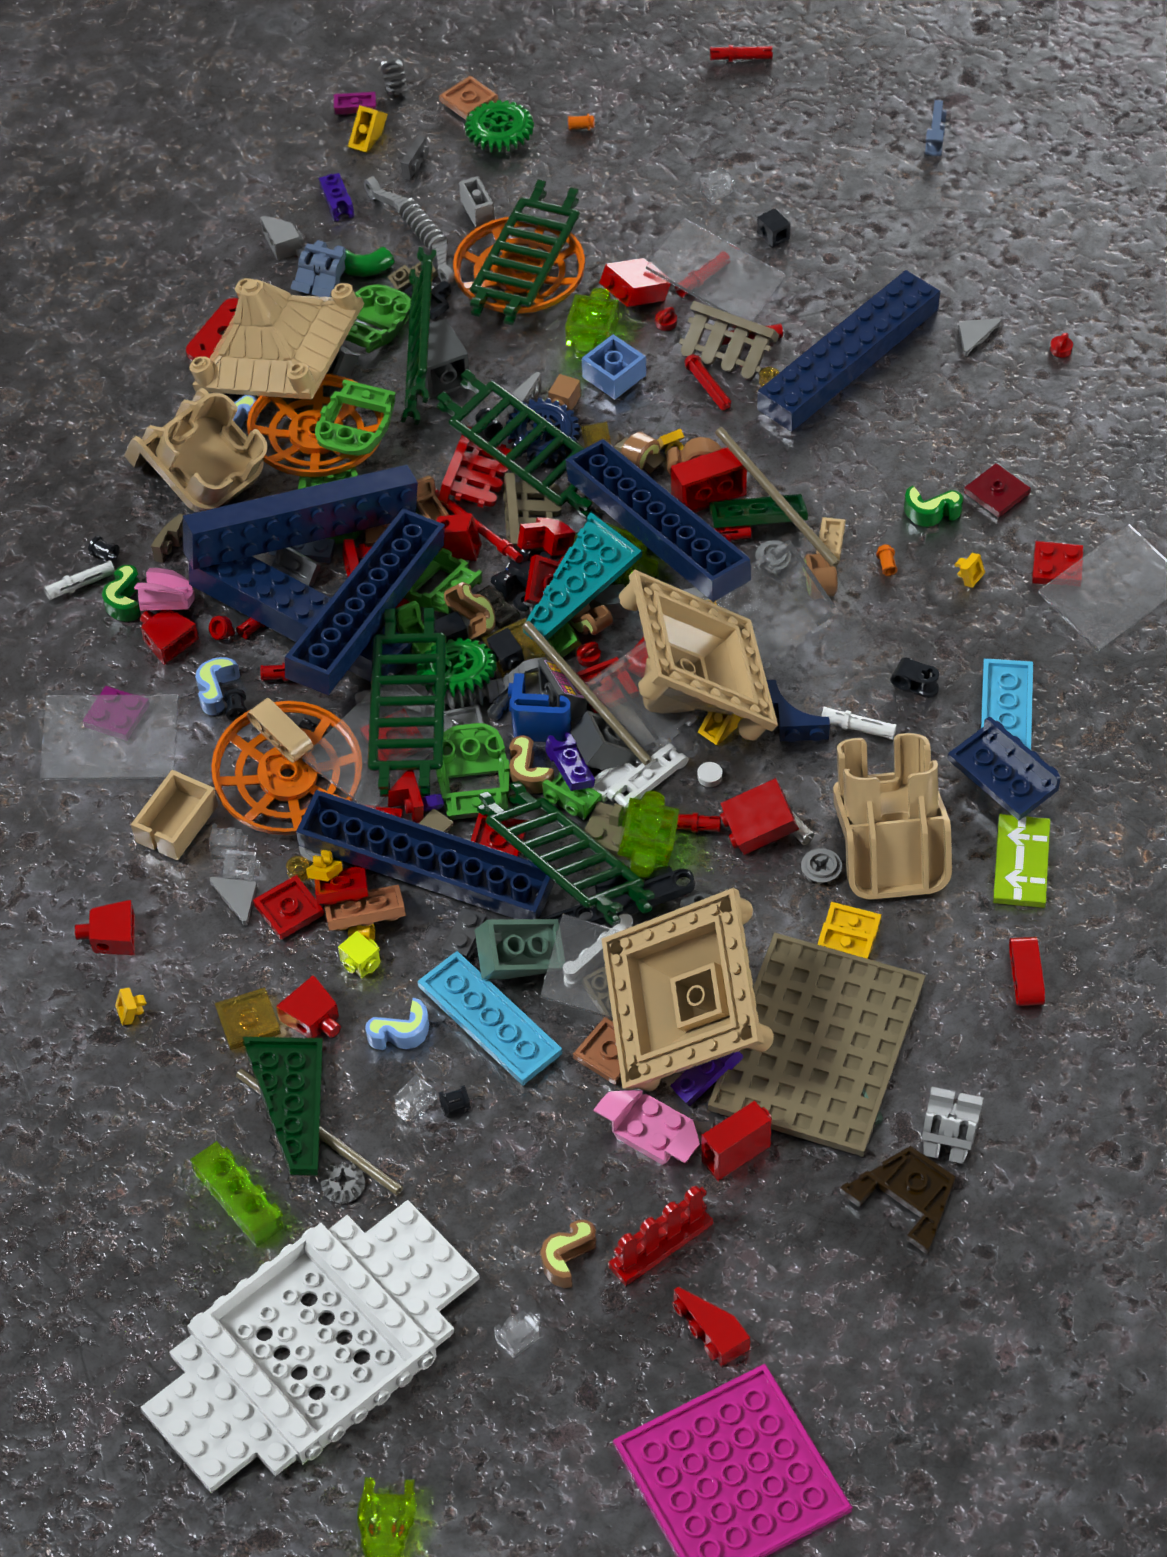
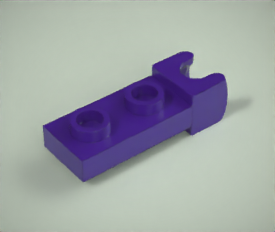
[319,173,354,222]
[545,733,595,791]
[670,1051,743,1107]

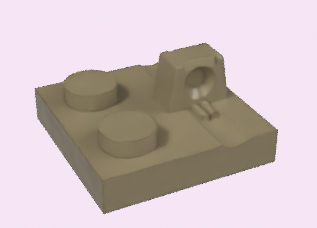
[584,801,644,860]

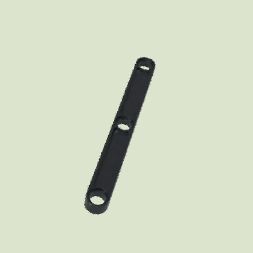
[475,868,695,960]

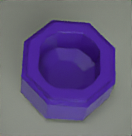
[422,794,444,813]

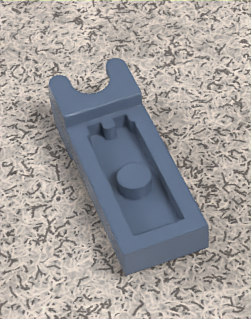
[925,100,947,156]

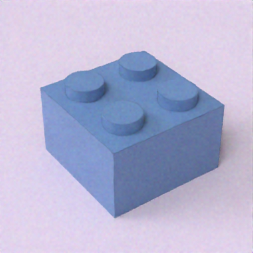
[582,334,646,400]

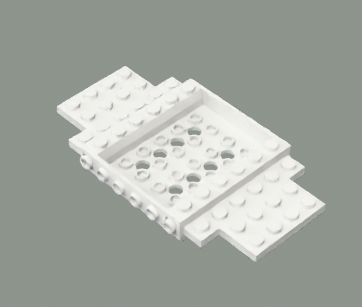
[140,1200,480,1493]

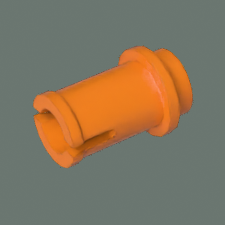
[568,113,595,131]
[876,544,898,576]

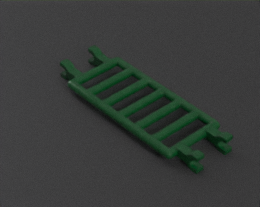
[470,180,580,325]
[400,246,437,425]
[436,369,593,518]
[368,608,446,797]
[477,781,655,926]

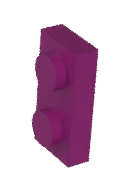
[334,92,376,115]

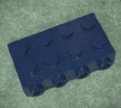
[947,717,1061,821]

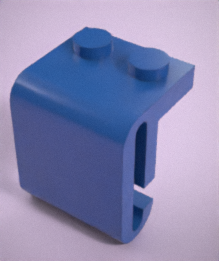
[508,673,572,742]

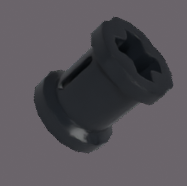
[475,408,503,438]
[88,536,120,563]
[224,689,247,721]
[438,1085,471,1116]

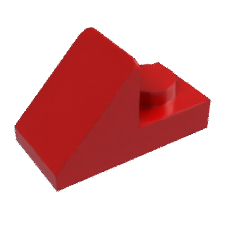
[388,770,424,823]

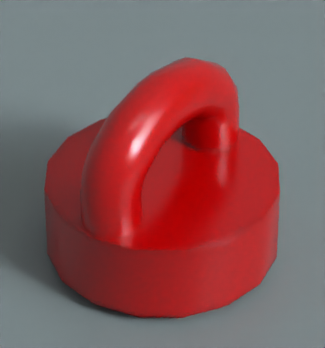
[655,307,677,331]
[1050,332,1073,358]
[209,616,235,640]
[577,642,601,667]

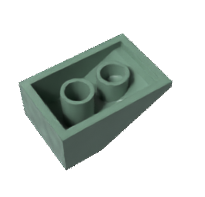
[475,919,565,980]

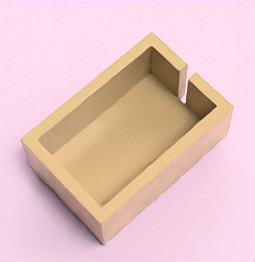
[131,770,218,861]

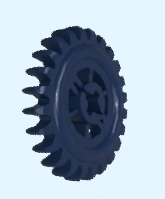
[506,398,581,465]

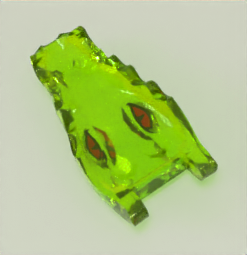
[357,1477,417,1557]

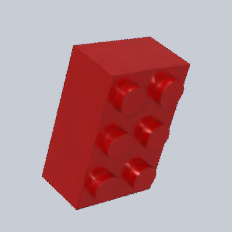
[671,447,747,513]

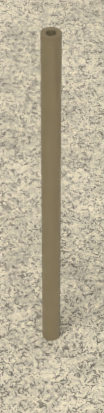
[715,427,840,567]
[522,621,652,765]
[236,1068,403,1196]

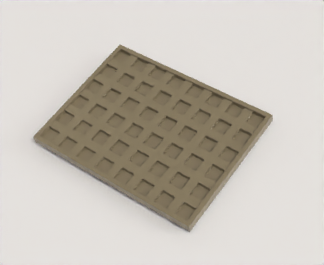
[708,932,926,1157]

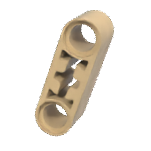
[247,698,313,763]

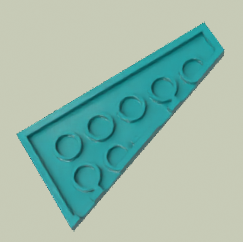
[523,512,642,640]

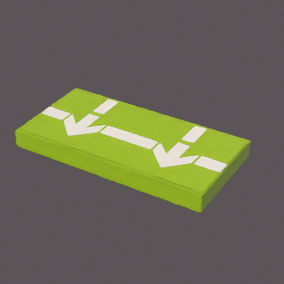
[993,814,1050,908]

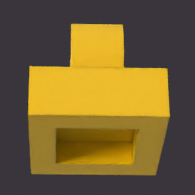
[658,429,685,454]
[954,553,985,588]
[306,850,343,881]
[115,988,147,1026]

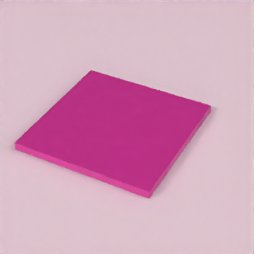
[613,1364,852,1557]

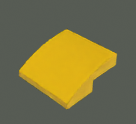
[817,902,882,959]

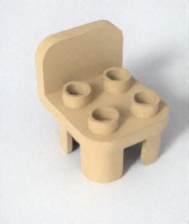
[124,388,267,512]
[833,733,952,899]

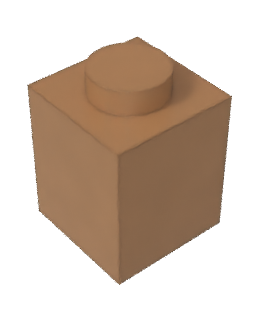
[548,374,581,411]

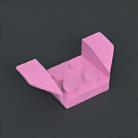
[134,568,195,610]
[593,1090,700,1165]

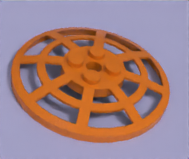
[453,217,585,314]
[247,374,384,477]
[211,701,362,835]

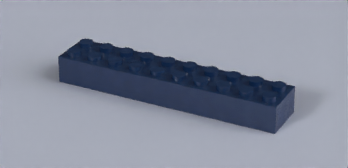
[757,270,940,432]
[566,439,751,602]
[183,465,418,570]
[285,508,445,696]
[189,556,412,688]
[296,790,555,919]

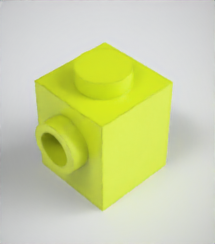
[338,931,381,979]

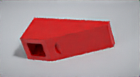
[672,1287,750,1367]

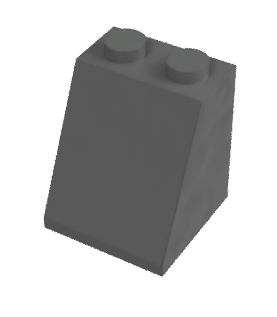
[425,318,469,400]

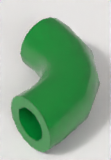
[343,247,395,277]

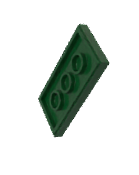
[709,494,808,528]

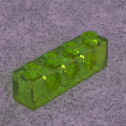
[190,1141,284,1248]

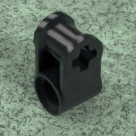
[890,657,939,698]

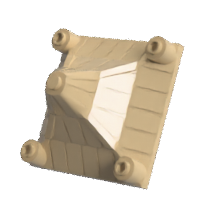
[189,278,364,399]
[619,570,778,741]
[601,888,774,1092]

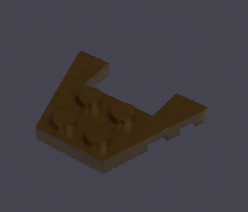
[839,1146,955,1254]

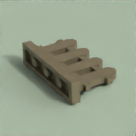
[679,300,779,380]
[503,473,562,559]

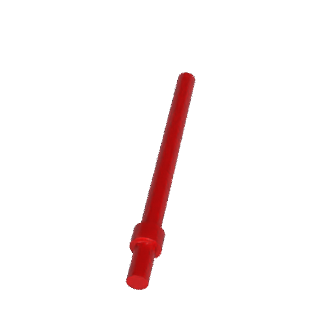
[435,490,523,563]

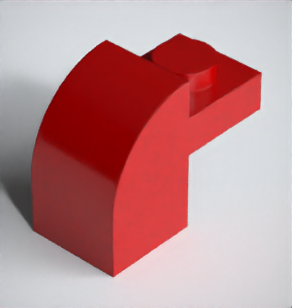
[517,518,575,556]

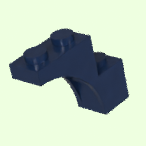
[767,679,830,742]

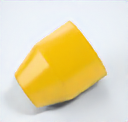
[348,924,375,941]

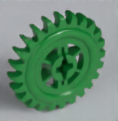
[464,100,534,153]
[417,638,497,698]

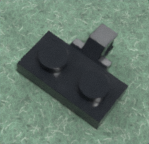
[404,280,452,320]

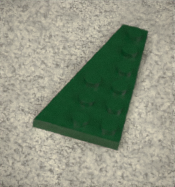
[242,1037,323,1176]

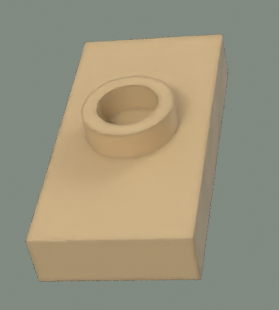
[816,517,846,561]

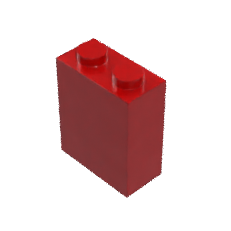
[599,258,671,307]
[720,778,799,855]
[702,1100,772,1181]

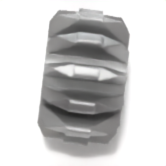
[381,58,408,95]

